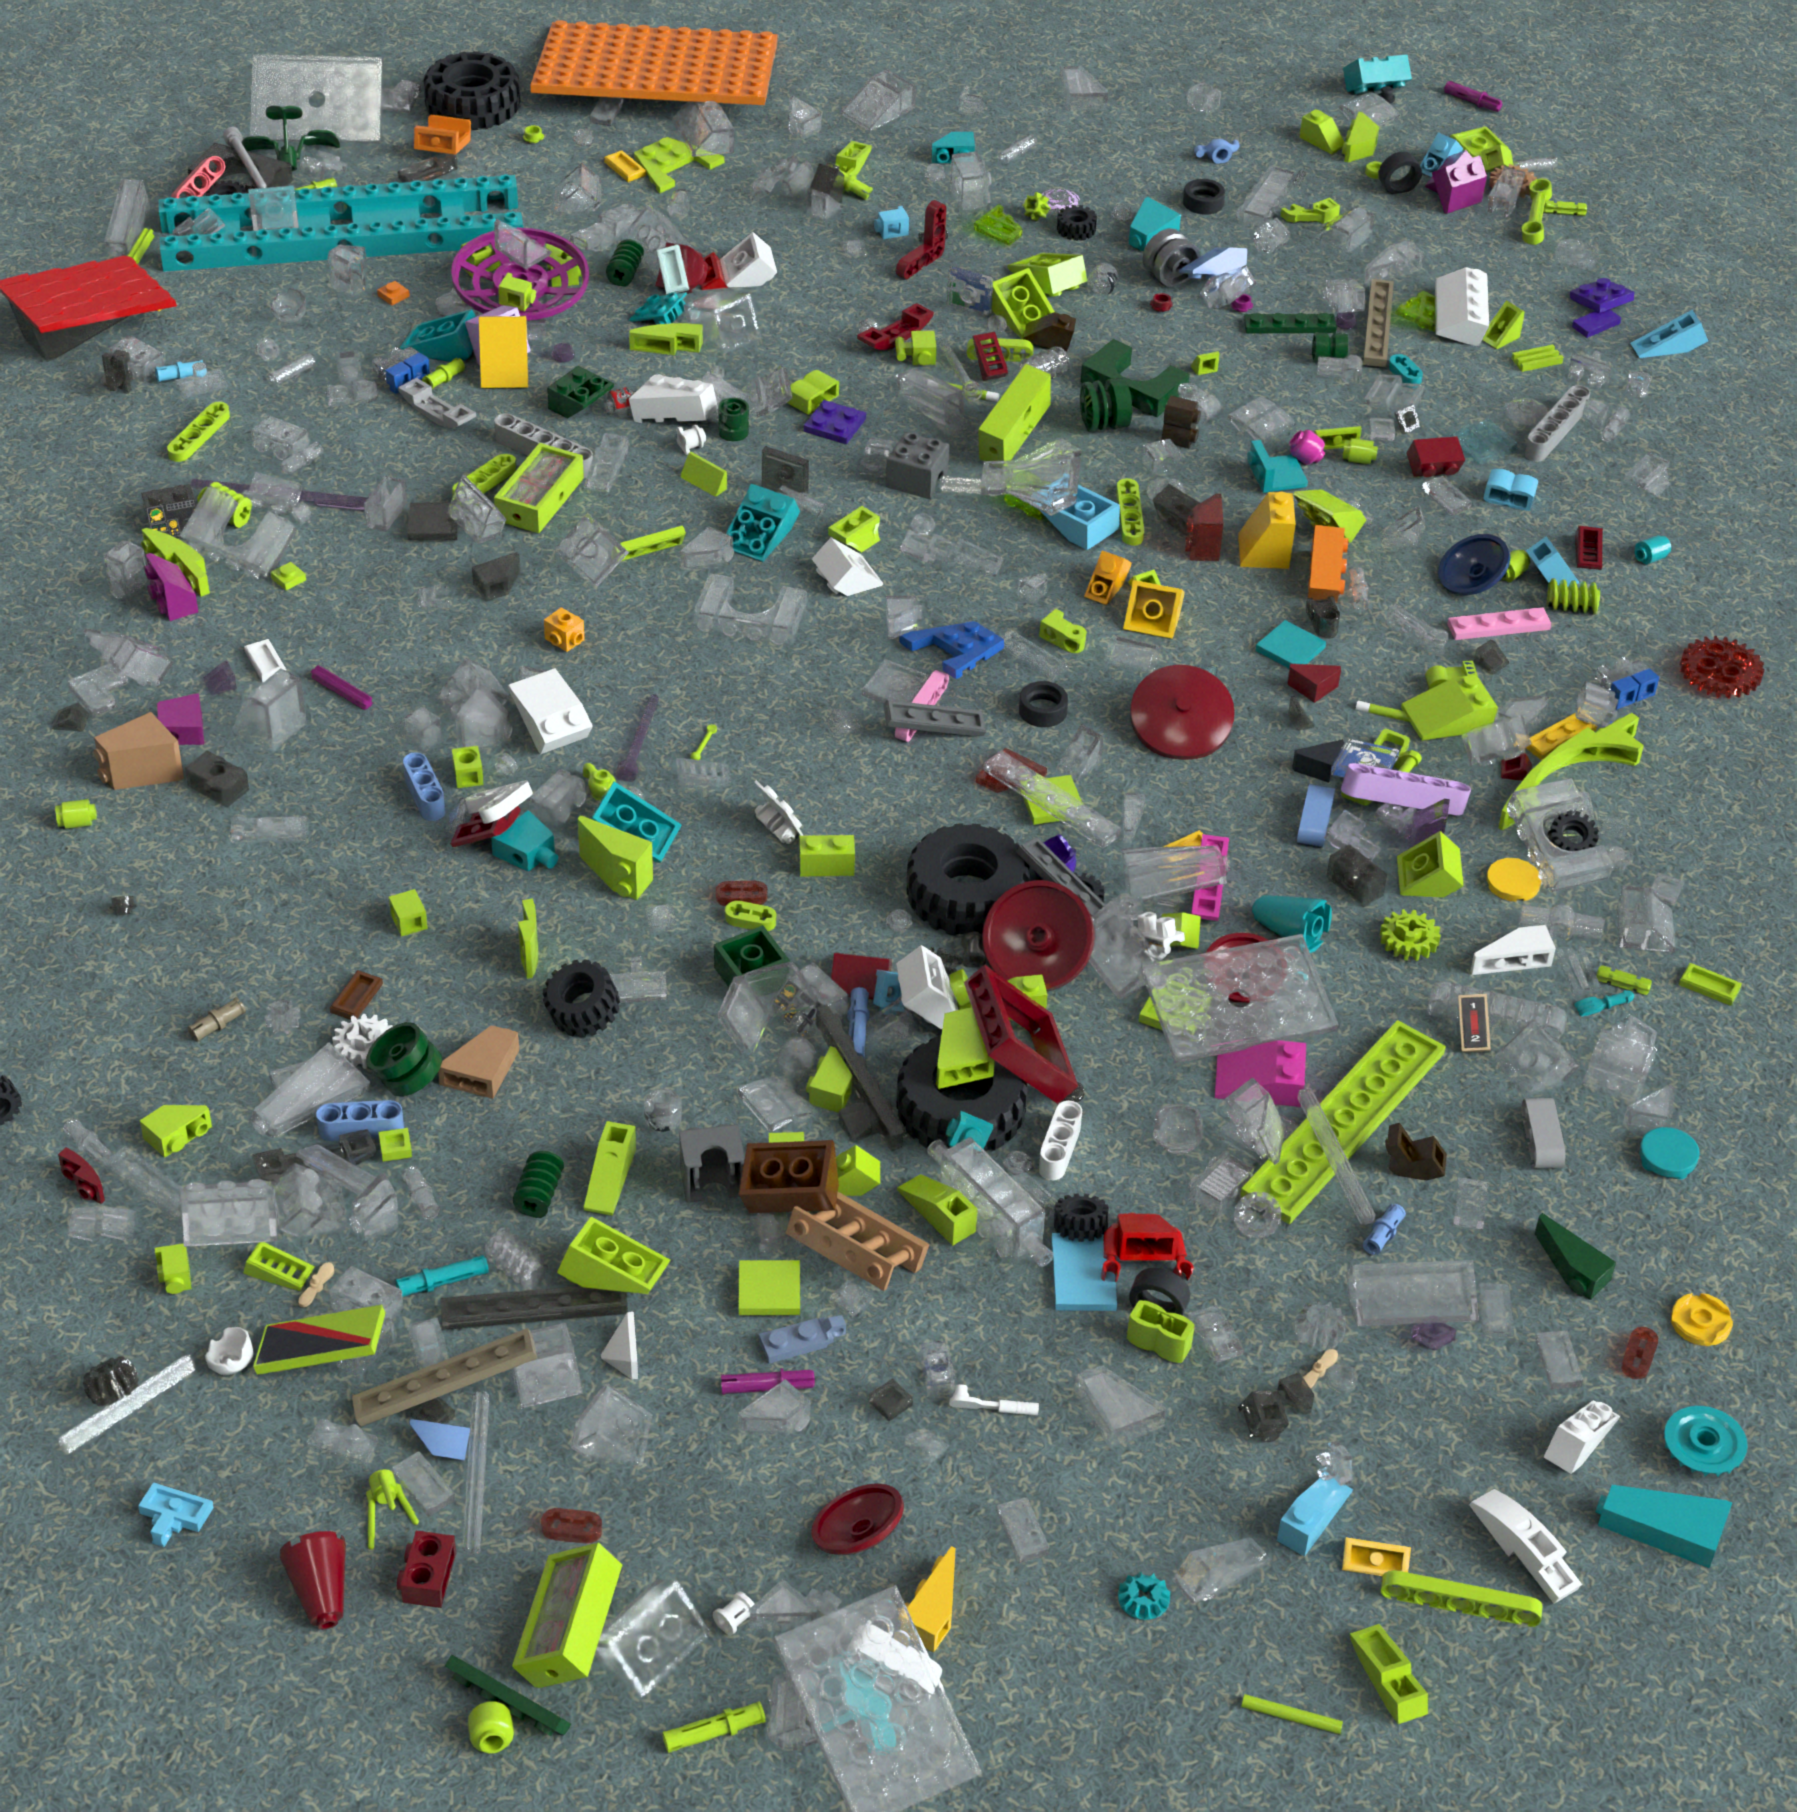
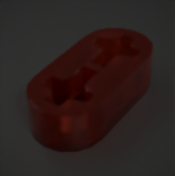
[716,880,768,906]
[1621,1327,1659,1379]
[541,1508,603,1544]

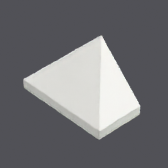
[601,1312,638,1379]

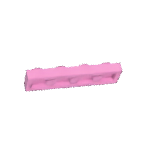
[1447,608,1551,640]

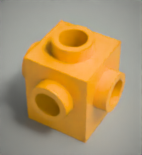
[544,607,584,652]

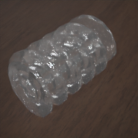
[1018,346,1070,379]
[483,1227,548,1290]

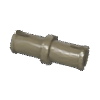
[187,997,246,1042]

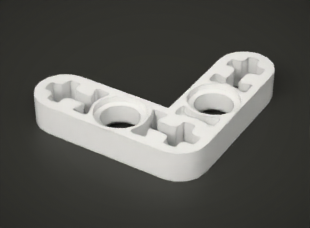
[463,780,533,823]

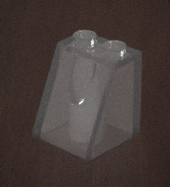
[683,290,761,354]
[232,668,307,753]

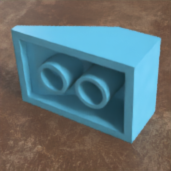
[1032,478,1120,550]

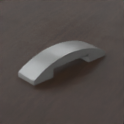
[398,378,476,428]

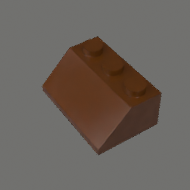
[739,1140,839,1213]

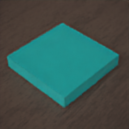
[1255,620,1326,669]

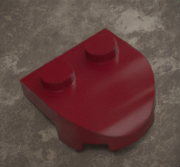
[655,243,708,294]

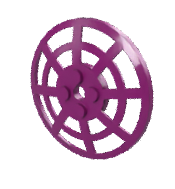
[451,227,589,321]

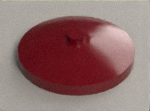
[1130,665,1234,760]
[983,880,1095,991]

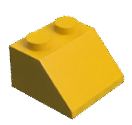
[1123,580,1185,639]

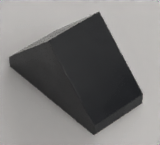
[1292,739,1345,783]

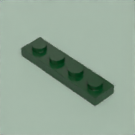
[1243,313,1337,334]
[445,1654,571,1736]

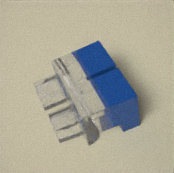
[372,347,430,394]
[1595,657,1659,710]

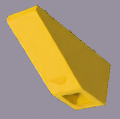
[898,1546,956,1653]

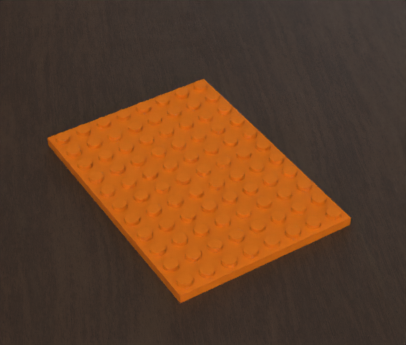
[531,20,778,105]

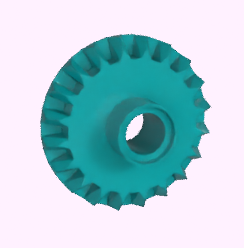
[1663,1406,1748,1477]

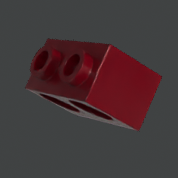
[397,1530,456,1608]

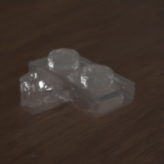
[610,956,667,1003]

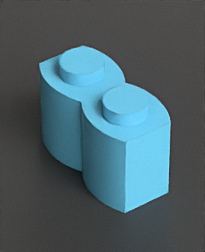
[1483,469,1538,511]

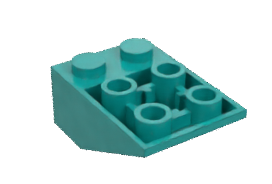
[720,484,800,562]

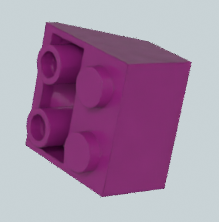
[144,553,198,621]

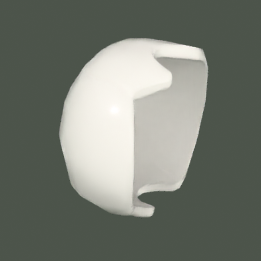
[205,1327,253,1375]

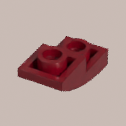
[58,1147,105,1204]

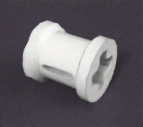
[713,1591,757,1636]

